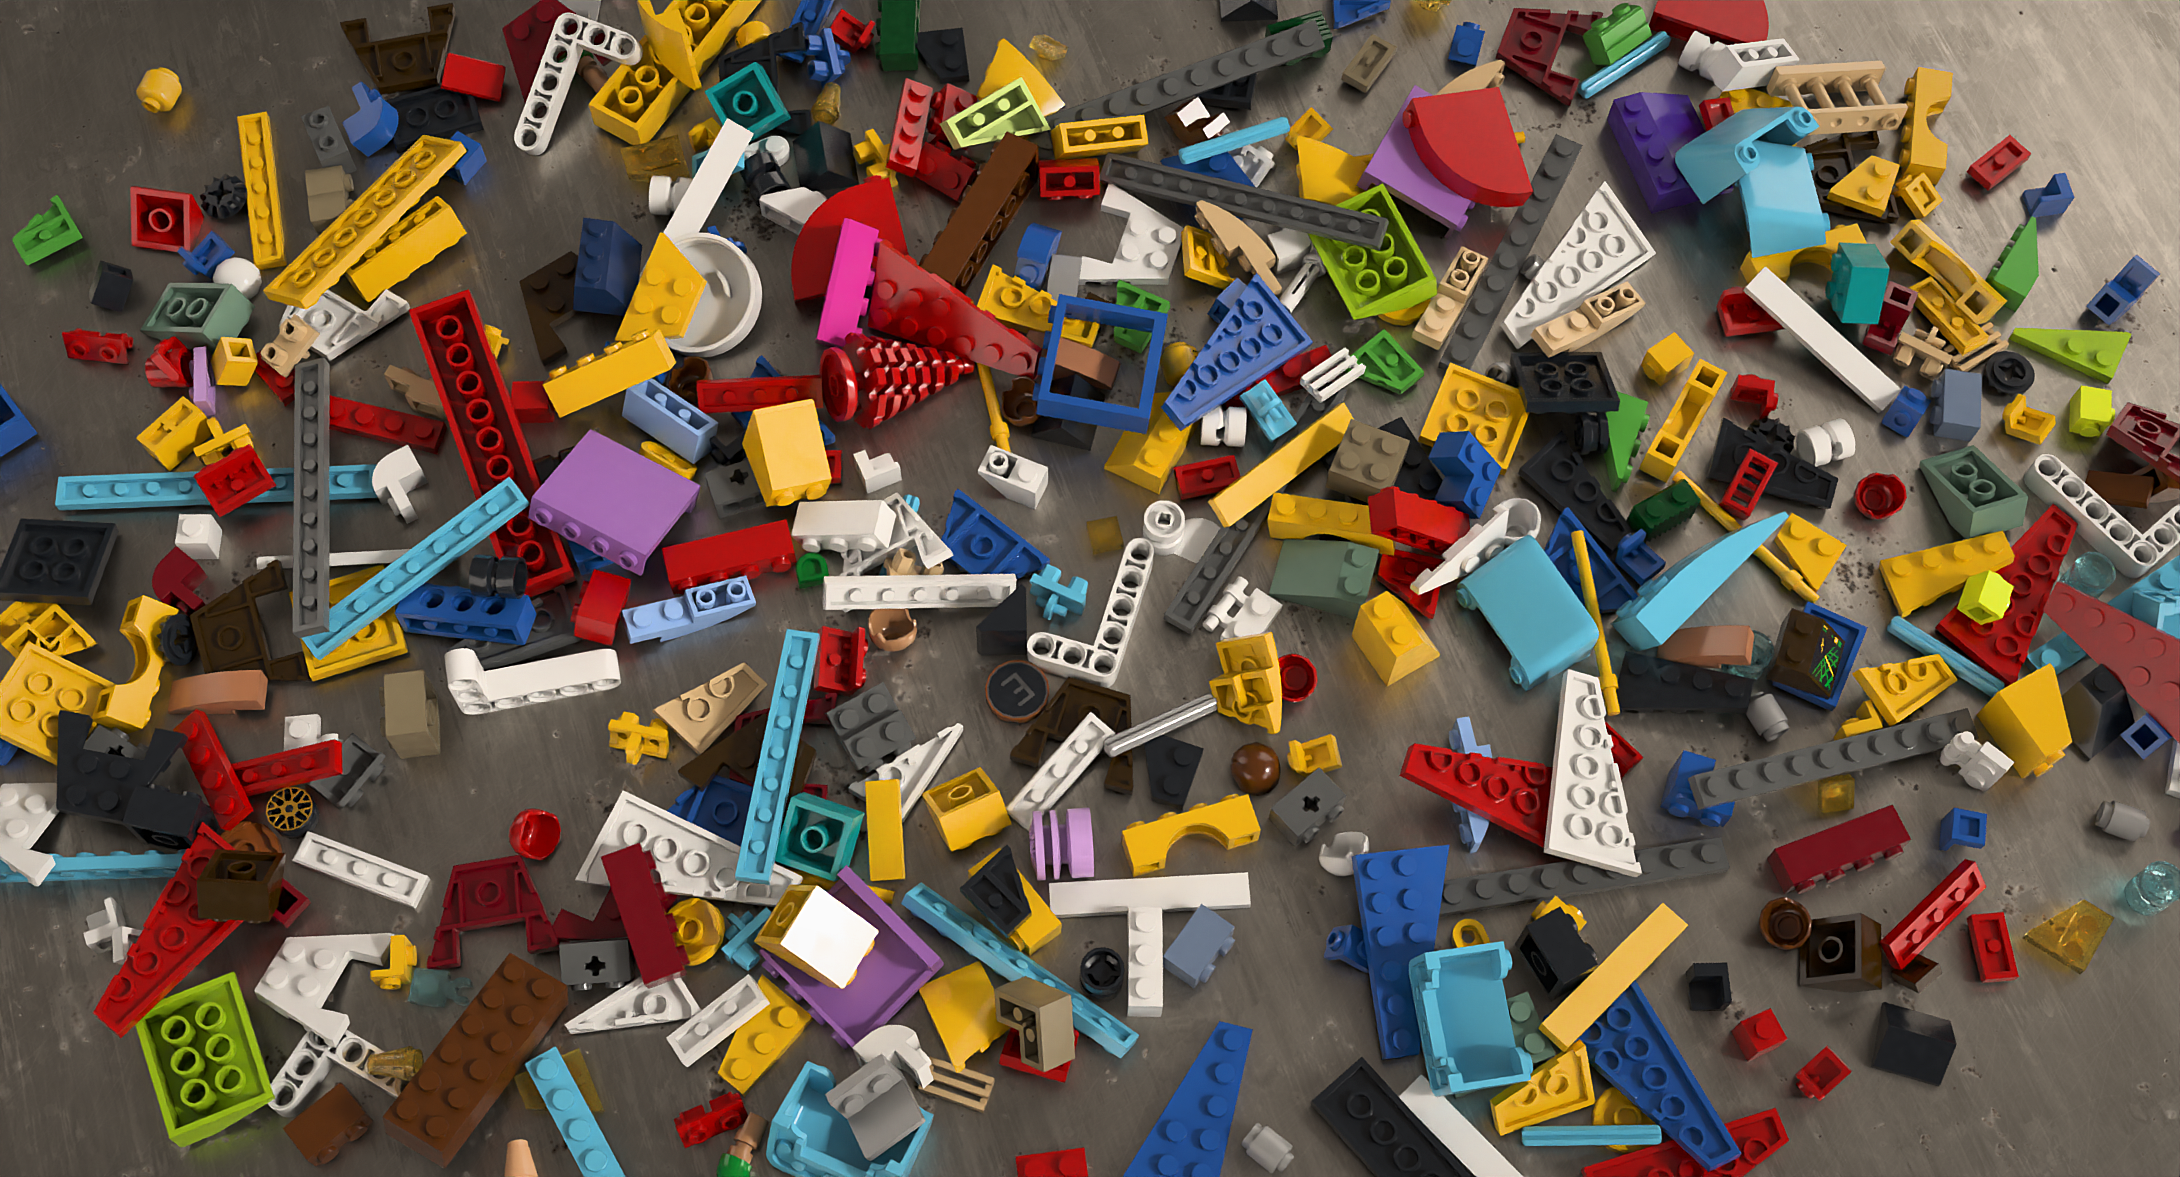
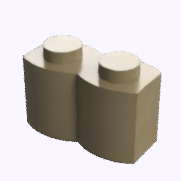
[305,165,354,232]

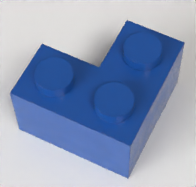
[1428,431,1501,519]
[1660,750,1735,827]

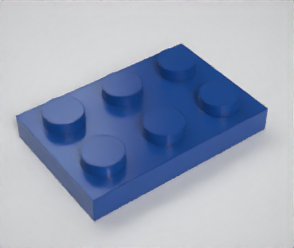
[1772,601,1868,711]

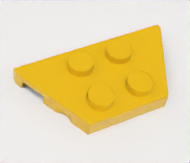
[615,232,707,344]

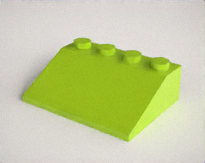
[1307,183,1437,320]
[135,971,275,1148]

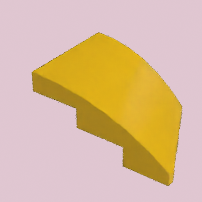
[637,0,702,91]
[976,38,1065,140]
[1292,135,1375,206]
[0,601,97,659]
[1209,632,1282,734]
[918,960,1011,1073]

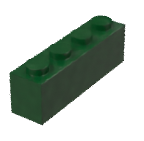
[875,0,921,71]

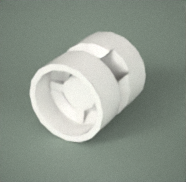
[1678,31,1726,82]
[649,175,694,215]
[1200,406,1246,447]
[1796,418,1855,467]
[1143,500,1185,556]

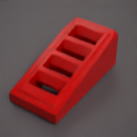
[1718,448,1778,520]

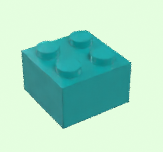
[704,62,791,142]
[1825,242,1890,324]
[775,792,865,882]

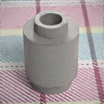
[1745,692,1790,742]
[2095,800,2150,842]
[1241,1123,1294,1174]

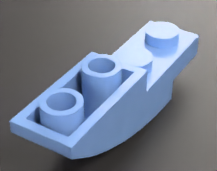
[621,575,756,644]
[1449,716,1492,853]

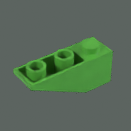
[1985,216,2039,312]
[1604,391,1650,492]

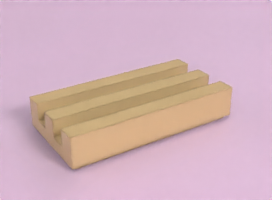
[1942,322,2009,372]
[918,1056,995,1113]

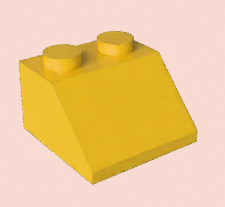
[922,767,1011,852]

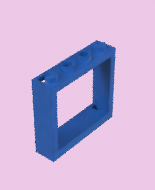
[1032,294,1168,434]

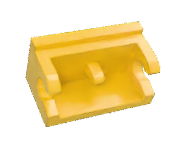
[136,396,212,472]

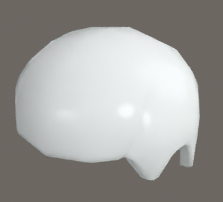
[213,257,262,300]
[1500,498,1541,546]
[1319,831,1370,876]

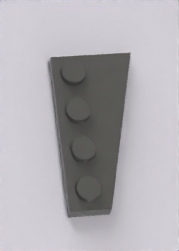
[447,584,582,671]

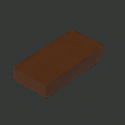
[2085,470,2155,509]

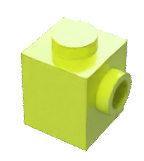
[2069,385,2115,437]
[1957,570,2014,625]

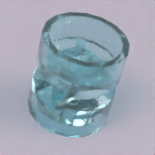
[2059,552,2116,599]
[1722,630,1774,683]
[2124,861,2180,916]

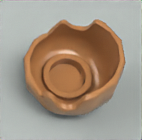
[868,608,917,652]

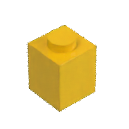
[1641,332,1695,387]
[210,337,258,386]

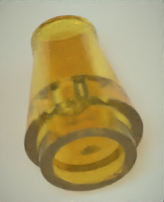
[811,82,841,125]
[367,1046,424,1081]

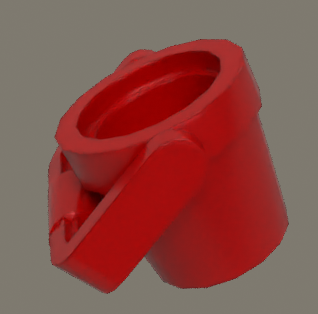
[145,336,194,388]

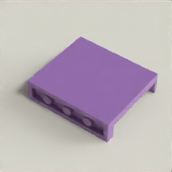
[1356,85,1476,239]
[528,429,701,576]
[759,865,944,1050]

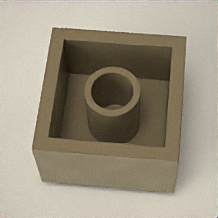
[1325,419,1410,503]
[379,670,440,759]

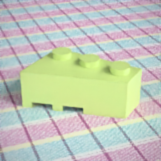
[940,77,1051,150]

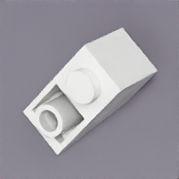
[978,445,1048,509]

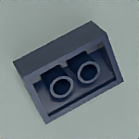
[573,217,643,316]

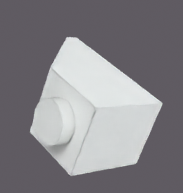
[759,187,827,235]

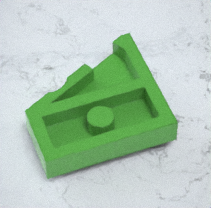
[12,195,83,266]
[1114,279,1170,354]
[1339,329,1424,394]

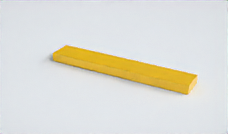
[237,111,287,270]
[1208,402,1354,528]
[1538,903,1688,1052]

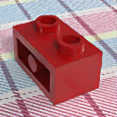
[1039,158,1100,200]
[570,569,631,646]

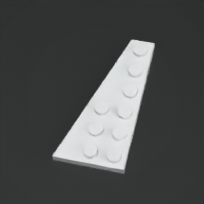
[1500,181,1656,349]
[1544,669,1642,877]
[575,791,803,907]

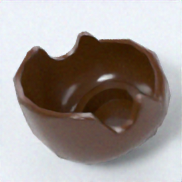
[667,356,713,404]
[1001,376,1041,427]
[1230,742,1281,796]
[1759,897,1812,950]

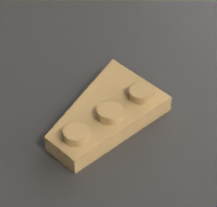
[652,662,768,755]

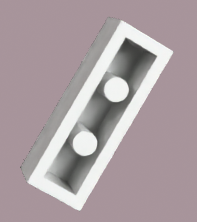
[1707,38,1800,92]
[791,500,896,552]
[1127,907,1163,1017]

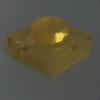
[1029,34,1069,61]
[1086,516,1124,555]
[1818,774,1855,813]

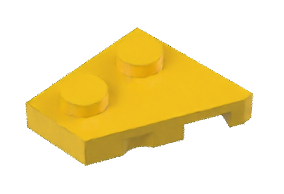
[1826,155,1900,217]
[1181,225,1236,290]
[1774,513,1847,593]

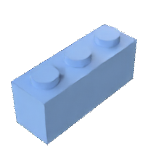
[622,378,718,464]

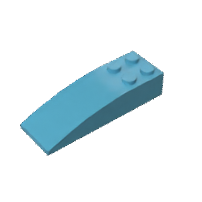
[1611,511,1789,652]

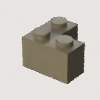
[994,976,1075,1072]

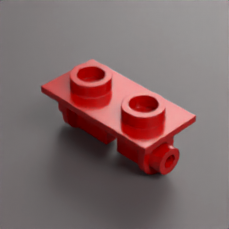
[62,328,133,364]
[674,1091,748,1148]

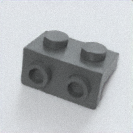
[308,733,386,810]

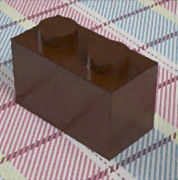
[283,1082,373,1167]

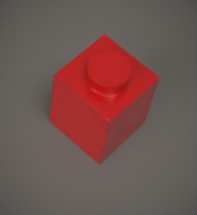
[511,381,556,423]
[1731,1008,1788,1062]

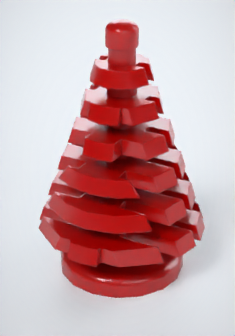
[819,332,975,430]

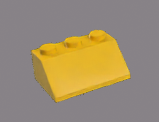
[1104,392,1201,495]

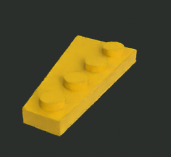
[977,264,1100,348]
[1879,530,2015,618]

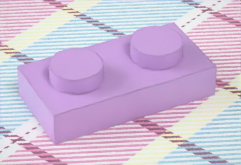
[189,346,215,416]

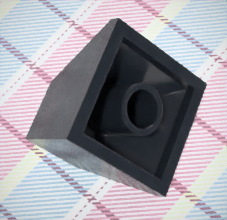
[2061,663,2135,761]

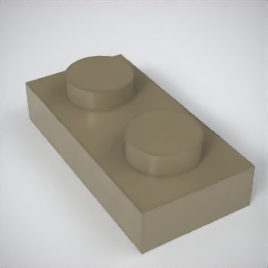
[1341,34,1397,93]

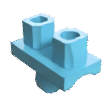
[1239,379,1297,442]
[1030,564,1088,620]
[721,907,772,971]

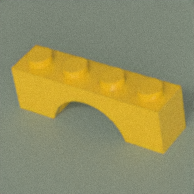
[1898,67,1953,185]
[1890,220,2007,324]
[1740,223,1867,284]
[1639,359,1728,483]
[1267,492,1396,555]
[92,595,179,734]
[1121,794,1261,877]

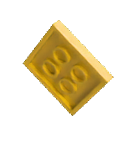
[1418,363,1529,475]
[289,564,408,681]
[0,641,117,765]

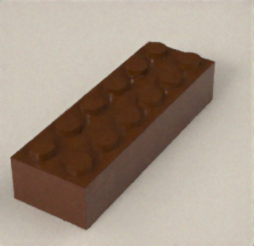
[919,132,1039,295]
[382,953,569,1169]

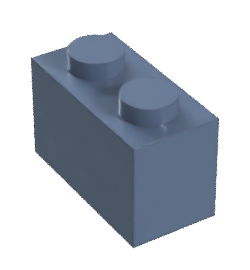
[1930,369,1982,442]
[1163,903,1235,988]

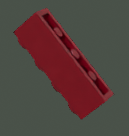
[1767,804,1911,894]
[601,843,690,989]

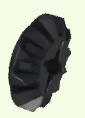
[200,174,247,219]
[1984,351,2035,397]
[1746,416,1795,454]
[156,614,198,666]

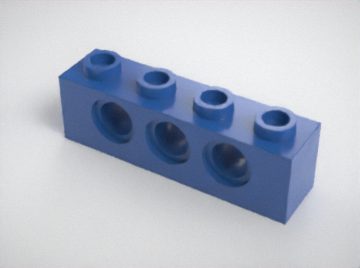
[395,582,537,645]

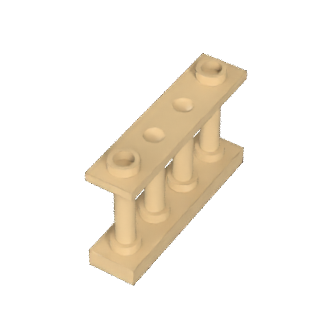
[1766,61,1908,135]

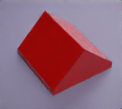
[130,186,204,253]

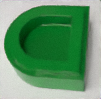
[795,553,829,589]

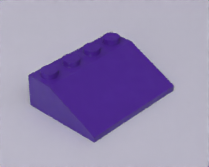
[1607,92,1734,214]

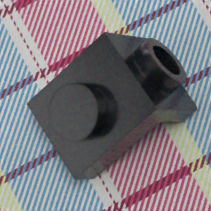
[709,431,747,466]

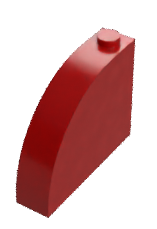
[1649,0,1769,45]
[1403,87,1533,207]
[790,175,909,303]

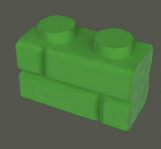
[1583,3,1652,66]

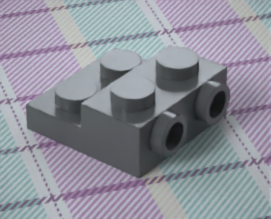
[825,682,916,773]

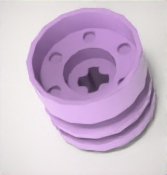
[1029,808,1094,881]

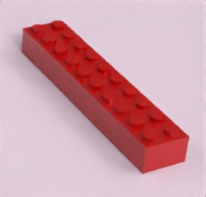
[409,289,577,597]

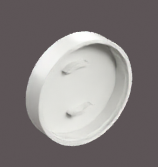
[639,233,762,357]

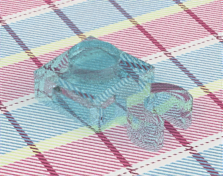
[408,967,473,1008]

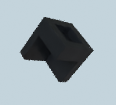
[89,260,134,312]
[1686,962,1732,1011]

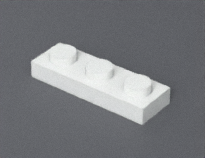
[666,974,770,1067]

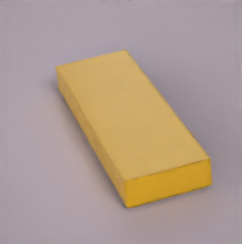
[1908,276,1989,356]
[865,779,905,882]

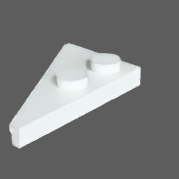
[1410,504,1509,595]
[849,723,963,823]
[565,976,701,1034]

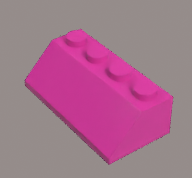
[815,218,883,350]

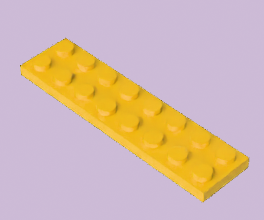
[263,135,467,310]

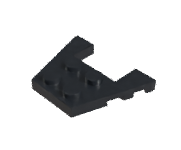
[718,22,813,136]
[56,710,188,825]

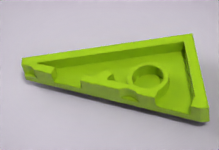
[2009,327,2132,384]

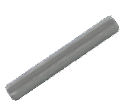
[1103,693,1217,757]

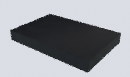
[385,85,484,153]

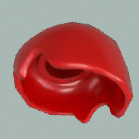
[1853,472,1907,520]
[1278,654,1318,703]
[509,808,561,860]

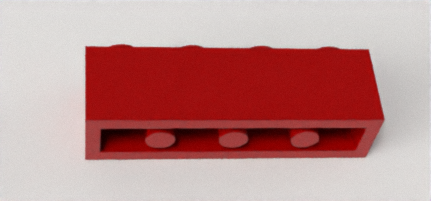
[1368,486,1470,557]
[662,519,797,595]

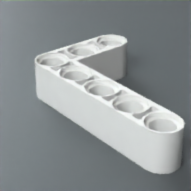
[514,12,643,156]
[2024,454,2180,579]
[1027,538,1154,688]
[444,648,621,715]
[268,1030,418,1118]

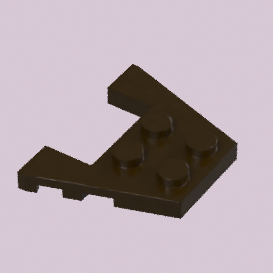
[340,3,456,95]
[1802,131,1900,224]
[519,251,624,366]
[190,559,312,682]
[1010,677,1134,796]
[678,714,817,838]

